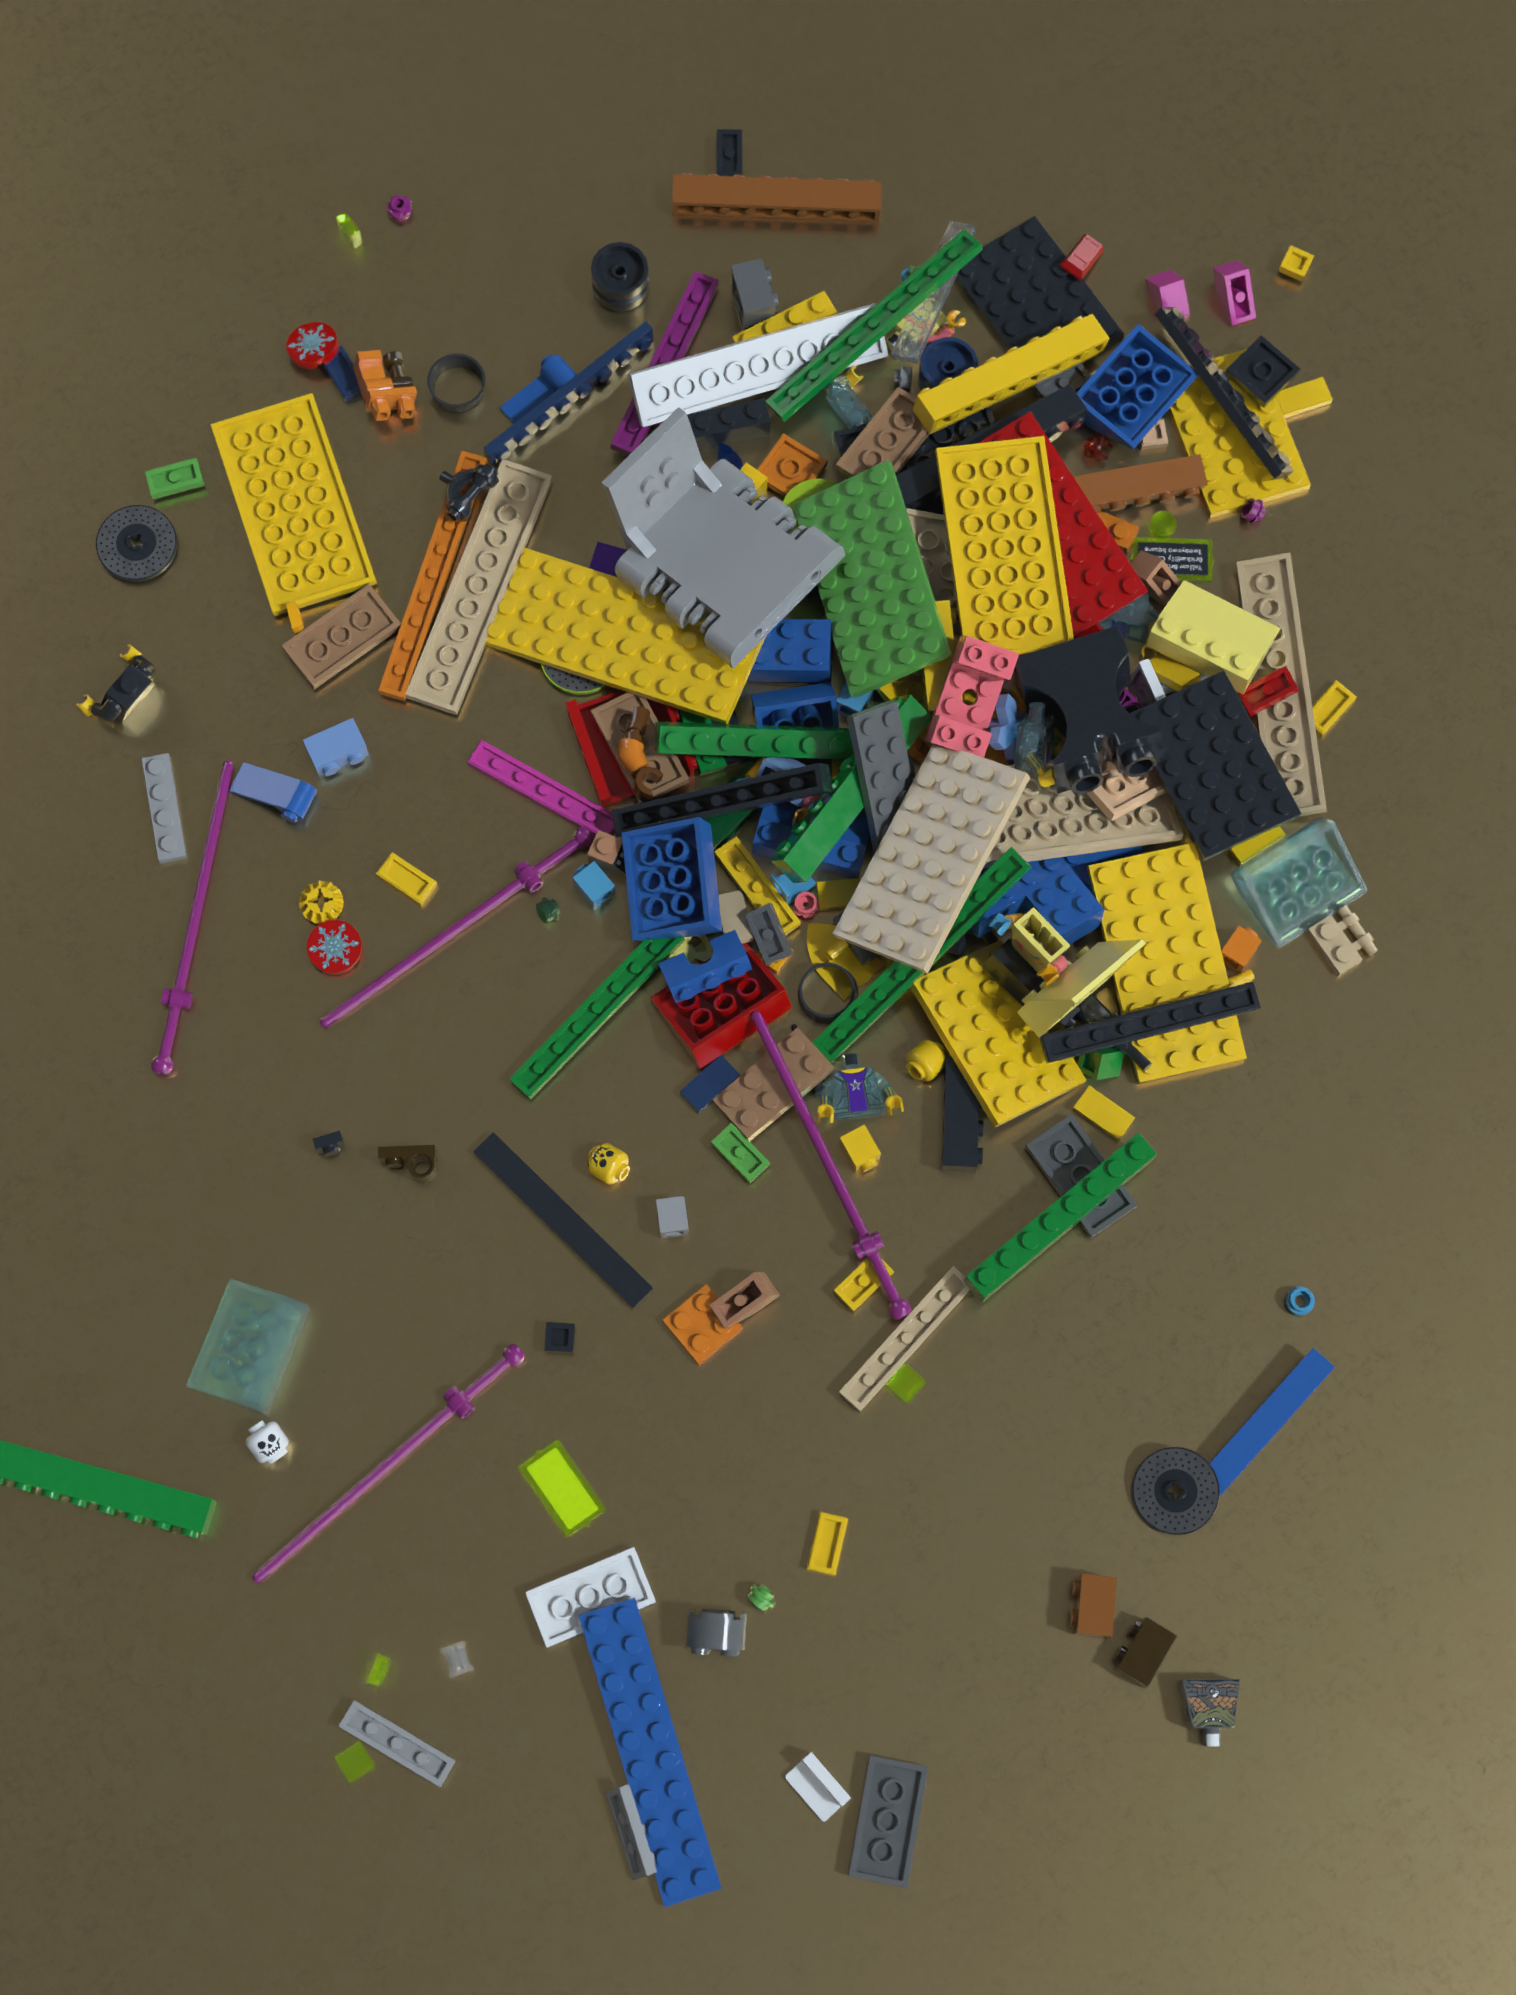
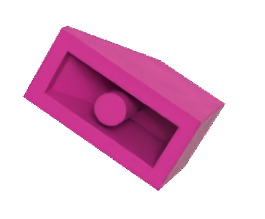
[1213,260,1256,325]

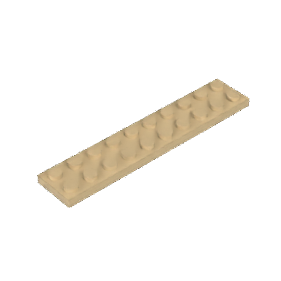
[405,459,553,715]
[1237,552,1327,816]

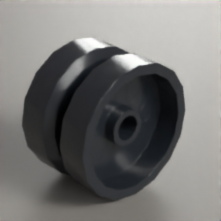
[591,242,649,312]

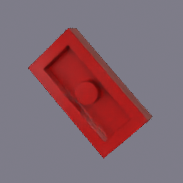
[1238,666,1299,717]

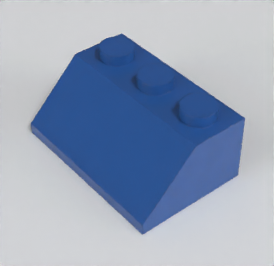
[751,682,839,728]

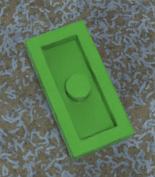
[145,458,205,499]
[711,1123,770,1184]

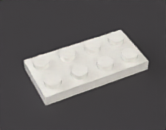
[525,1547,656,1648]

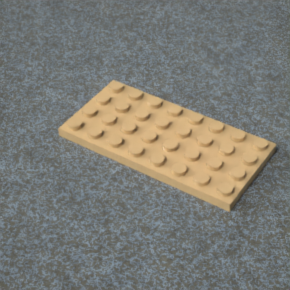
[832,743,1030,974]
[983,759,1184,868]

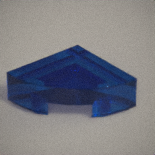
[717,443,743,470]

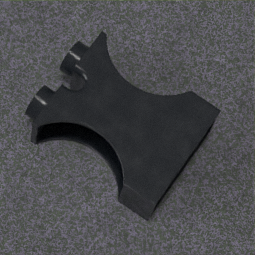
[1014,625,1163,794]

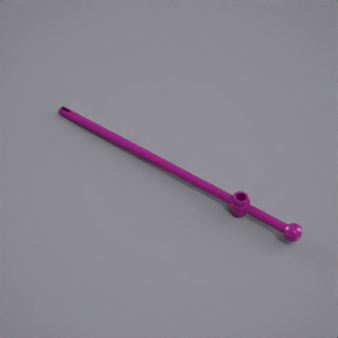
[151,760,233,1075]
[320,826,595,1027]
[752,1011,911,1320]
[252,1344,525,1583]

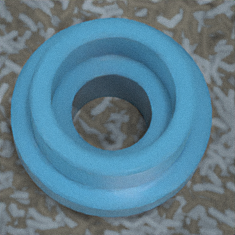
[1286,1286,1315,1315]

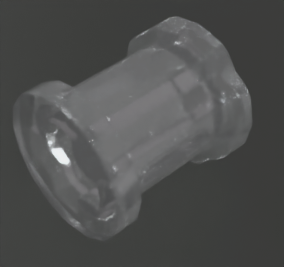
[440,1641,474,1678]

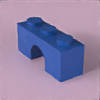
[659,930,752,1003]

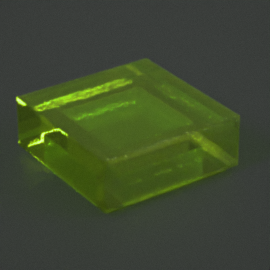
[337,212,362,249]
[886,1363,927,1404]
[367,1654,392,1687]
[335,1741,376,1783]

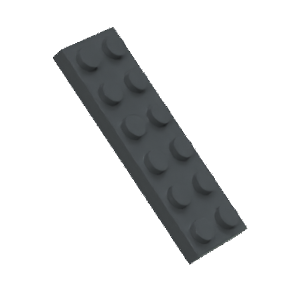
[847,700,913,854]

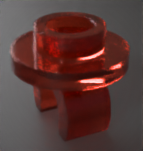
[1084,433,1113,462]

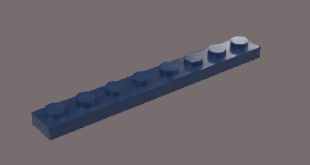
[484,321,653,466]

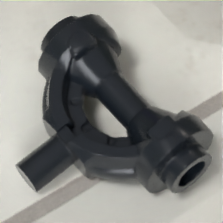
[439,464,499,522]

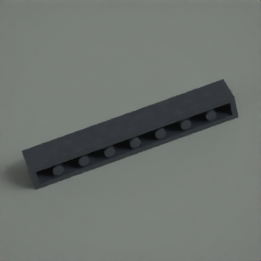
[896,384,1087,511]
[611,763,833,837]

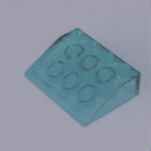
[1230,817,1368,948]
[186,1279,310,1416]

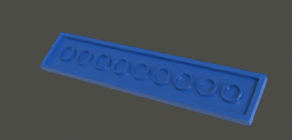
[579,1598,722,1907]

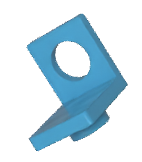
[770,873,816,904]

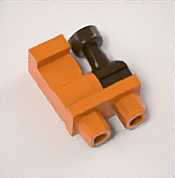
[353,350,417,421]

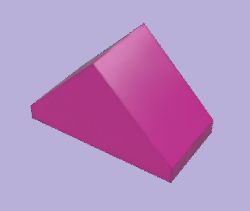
[1145,270,1190,318]

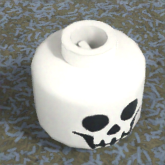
[245,1420,289,1465]

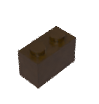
[1114,1617,1177,1688]

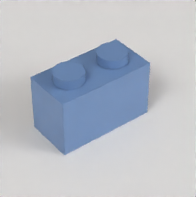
[303,718,369,777]

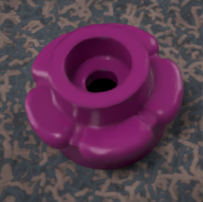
[386,195,412,220]
[1241,498,1265,524]

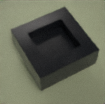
[313,1130,346,1156]
[544,1322,575,1354]

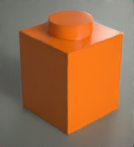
[1221,926,1262,973]

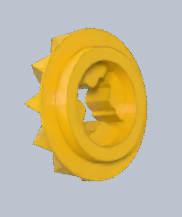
[299,880,344,924]

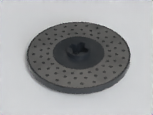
[96,505,177,582]
[1132,1447,1220,1535]

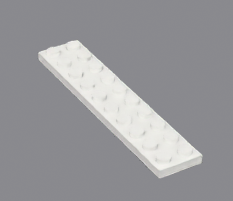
[628,303,888,427]

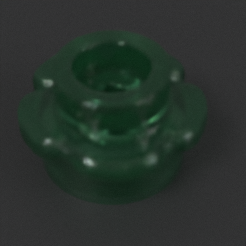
[536,897,560,924]

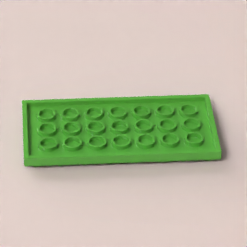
[793,460,952,698]

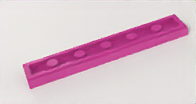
[467,739,615,836]

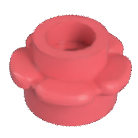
[792,891,819,918]

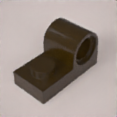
[378,1145,437,1184]

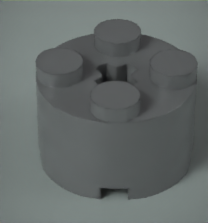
[686,1609,747,1656]

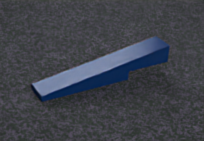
[1209,1348,1335,1496]

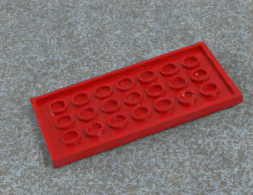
[979,411,1148,638]

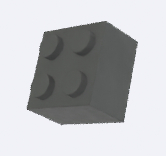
[731,258,779,331]

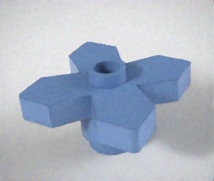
[987,694,1032,765]

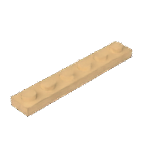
[839,1266,970,1412]

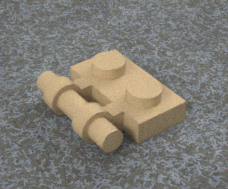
[1307,905,1378,976]

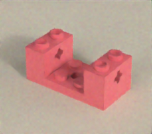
[925,636,1019,758]

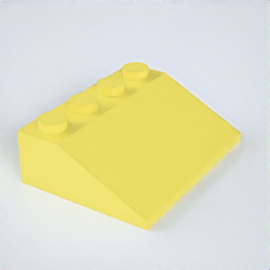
[1147,580,1281,694]
[1017,939,1146,1038]

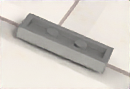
[606,1784,657,1880]

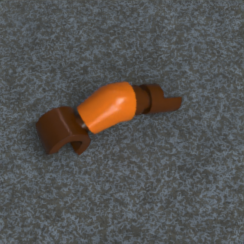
[617,706,664,802]

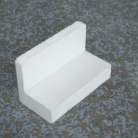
[785,1752,851,1821]

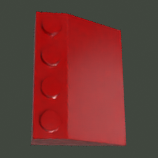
[650,943,792,1069]

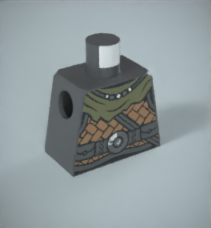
[1179,1679,1240,1747]

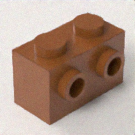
[1070,1573,1117,1638]

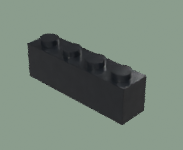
[661,398,771,451]
[942,1055,984,1173]

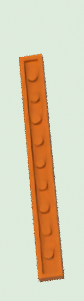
[378,451,488,701]

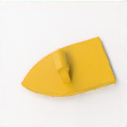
[807,923,885,1001]

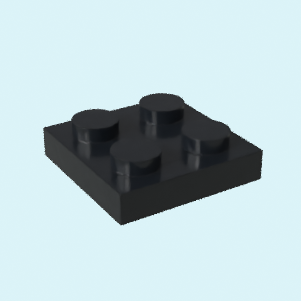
[1225,335,1301,408]

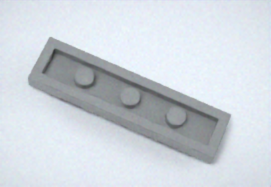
[142,753,188,864]
[339,1700,456,1787]

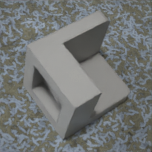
[656,1196,689,1238]

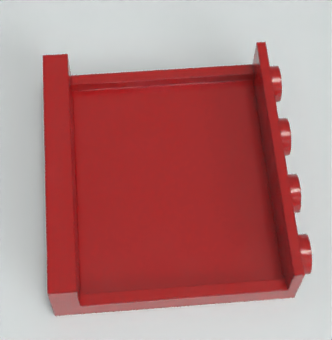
[566,690,698,808]

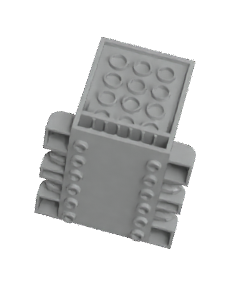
[601,407,846,668]

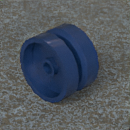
[918,337,978,391]

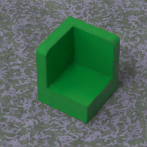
[1078,1047,1125,1080]

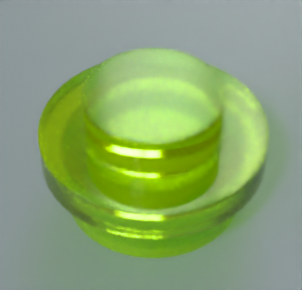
[1150,511,1177,538]

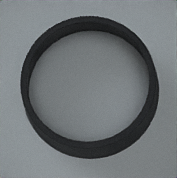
[427,354,486,413]
[798,963,859,1024]

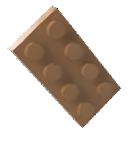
[836,387,929,478]
[281,584,401,689]
[591,693,689,803]
[713,1027,835,1141]

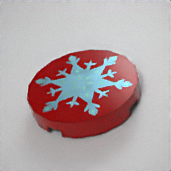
[286,322,339,369]
[306,920,363,975]

